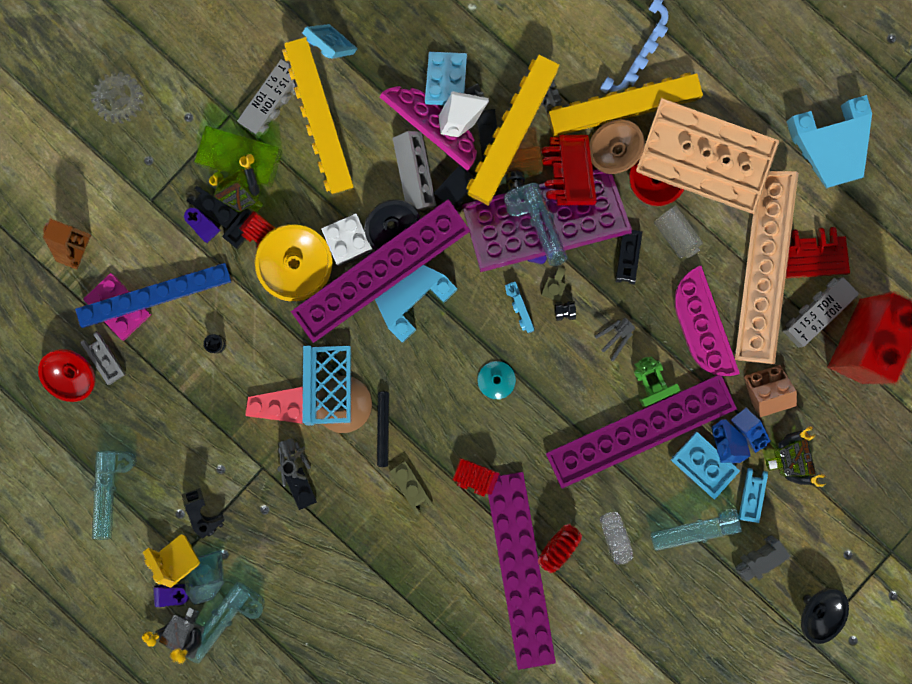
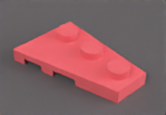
[246,387,303,424]

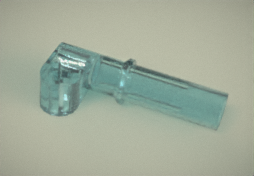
[504,183,567,266]
[92,450,137,540]
[651,509,742,551]
[187,582,265,663]

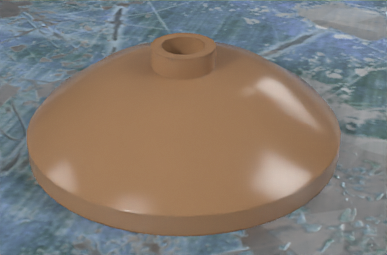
[589,120,645,174]
[317,376,372,433]

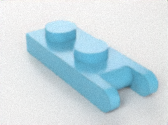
[738,468,768,523]

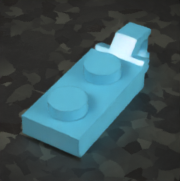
[505,281,535,333]

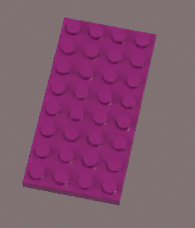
[462,169,632,272]

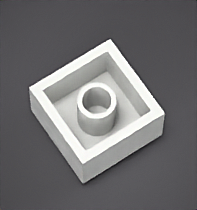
[321,213,373,266]

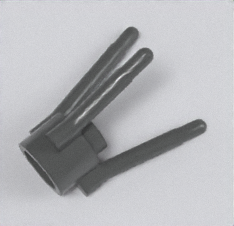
[595,318,635,361]
[278,438,311,487]
[277,447,306,480]

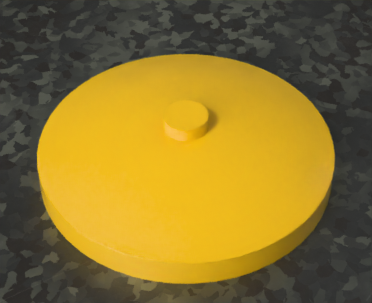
[254,224,332,301]

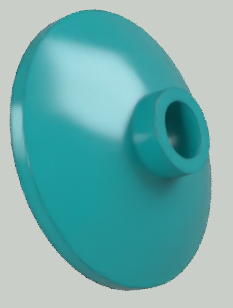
[478,361,516,399]

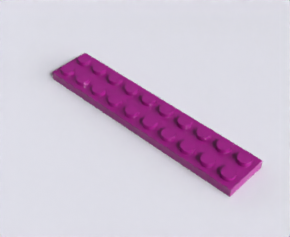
[291,199,470,343]
[545,374,737,489]
[488,472,556,670]

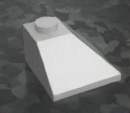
[439,91,489,137]

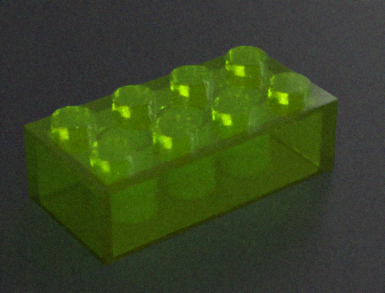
[194,126,283,188]

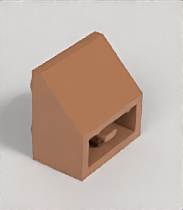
[744,365,797,417]

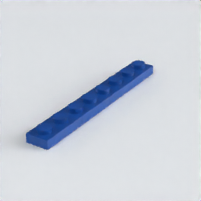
[75,263,232,328]

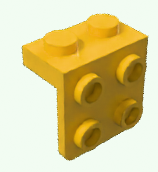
[142,534,200,588]

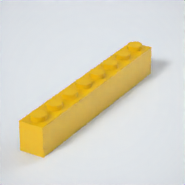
[282,37,354,195]
[466,55,560,206]
[548,72,703,137]

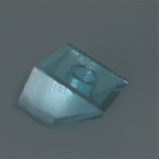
[185,550,224,605]

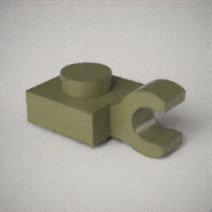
[541,267,566,302]

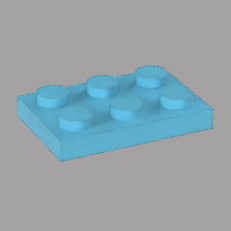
[302,24,358,59]
[425,52,467,105]
[670,432,740,500]

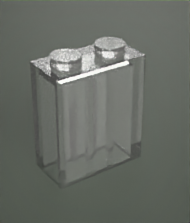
[654,205,703,259]

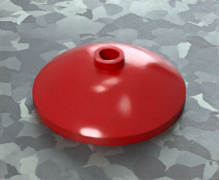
[629,157,684,206]
[38,349,95,402]

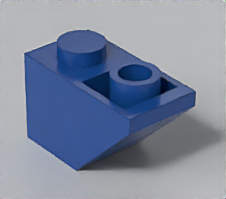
[731,408,770,453]
[712,419,751,463]

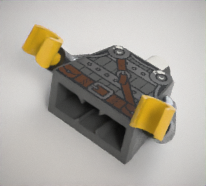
[142,607,204,663]

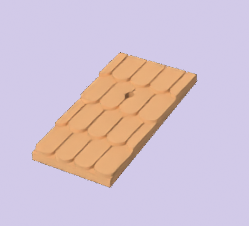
[636,98,779,214]

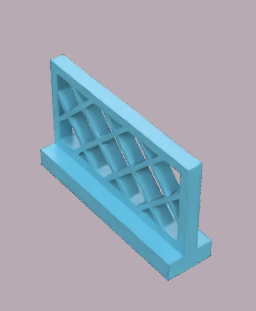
[302,346,351,425]

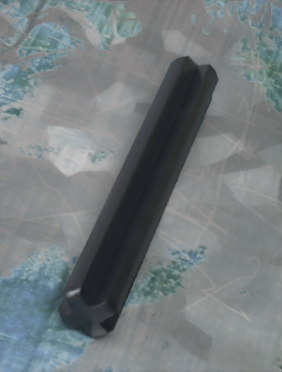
[377,391,389,467]

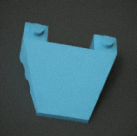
[786,95,872,188]
[375,265,457,343]

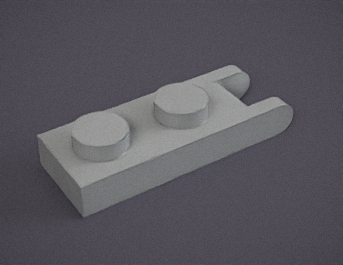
[81,332,126,385]

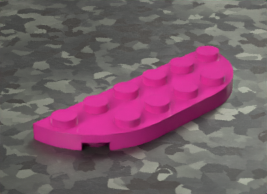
[380,86,477,171]
[674,266,740,376]

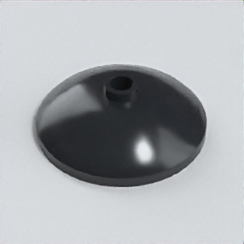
[364,199,421,251]
[801,588,849,644]

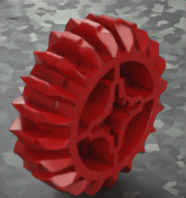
[538,524,582,573]

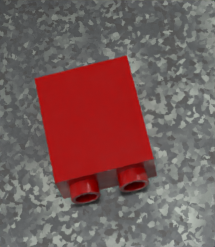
[828,292,912,384]

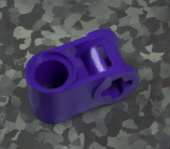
[184,208,221,243]
[153,584,193,607]

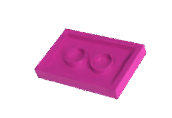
[83,273,152,341]

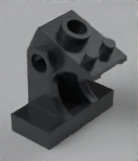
[182,488,225,539]

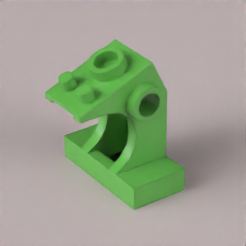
[634,356,681,407]

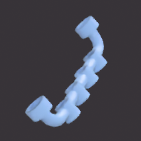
[599,0,669,93]

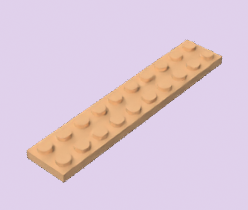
[735,171,799,364]

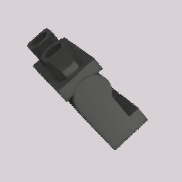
[734,535,791,582]

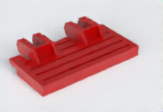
[541,135,597,205]
[785,227,850,279]

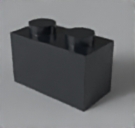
[434,165,475,209]

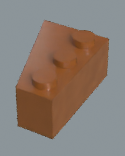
[43,219,91,270]

